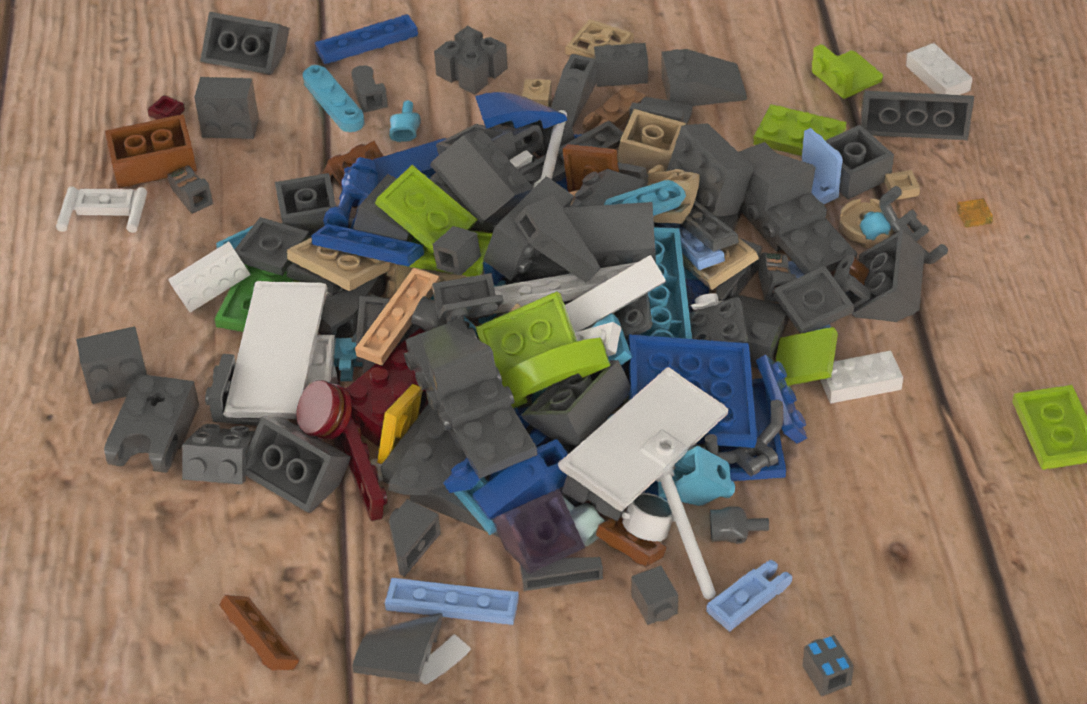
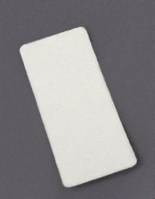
[420,635,471,684]

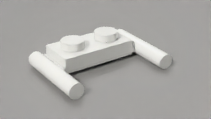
[56,187,147,233]

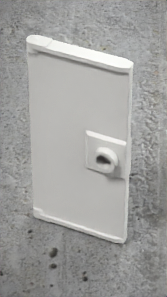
[223,281,328,419]
[558,367,728,511]

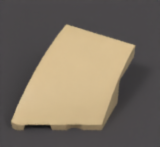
[648,165,700,224]

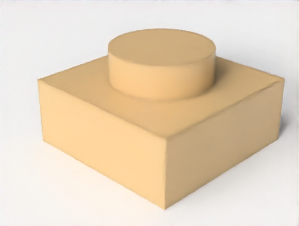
[884,170,920,200]

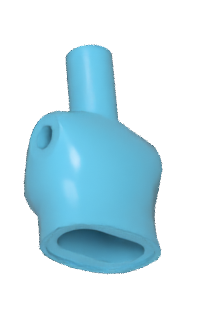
[389,100,421,142]

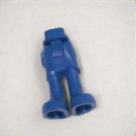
[323,157,379,230]

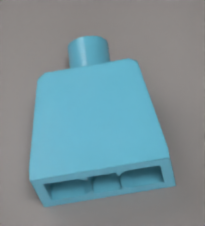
[658,446,735,506]

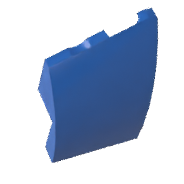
[475,92,567,129]

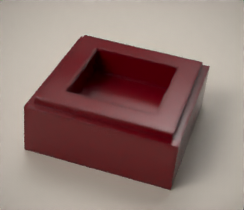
[147,95,185,119]

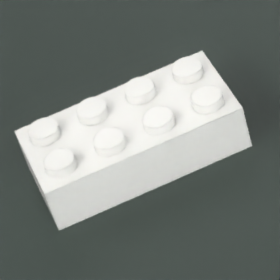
[906,43,972,95]
[168,242,250,313]
[820,351,903,404]

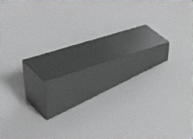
[519,557,603,591]

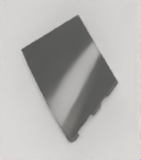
[352,614,443,682]

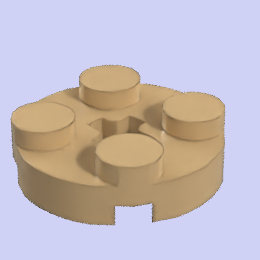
[839,199,894,248]

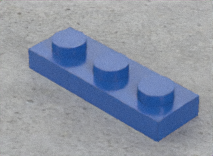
[756,355,807,444]

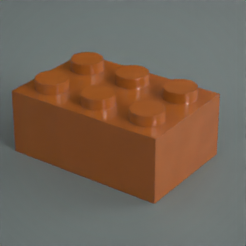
[105,114,197,188]

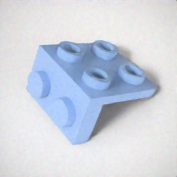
[802,128,842,204]

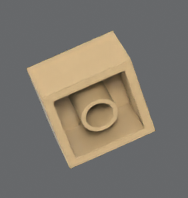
[617,109,686,175]

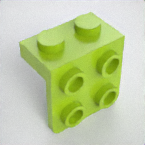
[812,44,883,99]

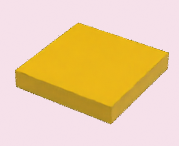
[377,384,423,464]

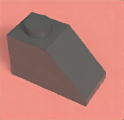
[389,499,441,577]

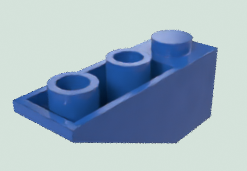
[472,439,568,520]

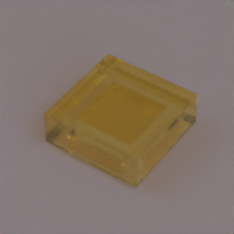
[956,198,993,228]

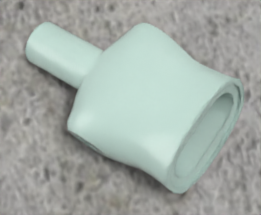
[552,494,605,546]

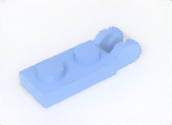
[706,559,793,632]

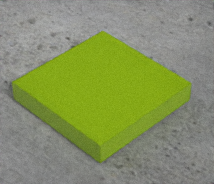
[775,327,838,386]

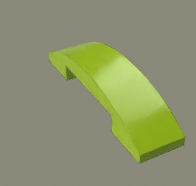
[501,338,610,408]

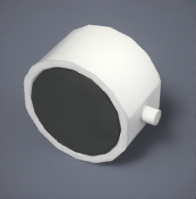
[622,493,675,542]

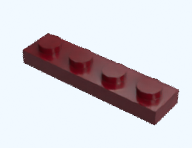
[338,416,388,521]

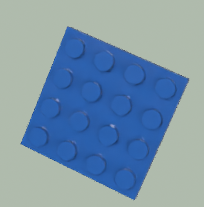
[627,334,757,448]

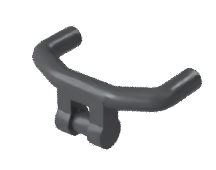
[879,186,948,264]
[705,400,784,477]

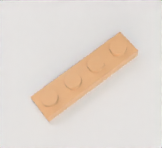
[355,268,440,365]

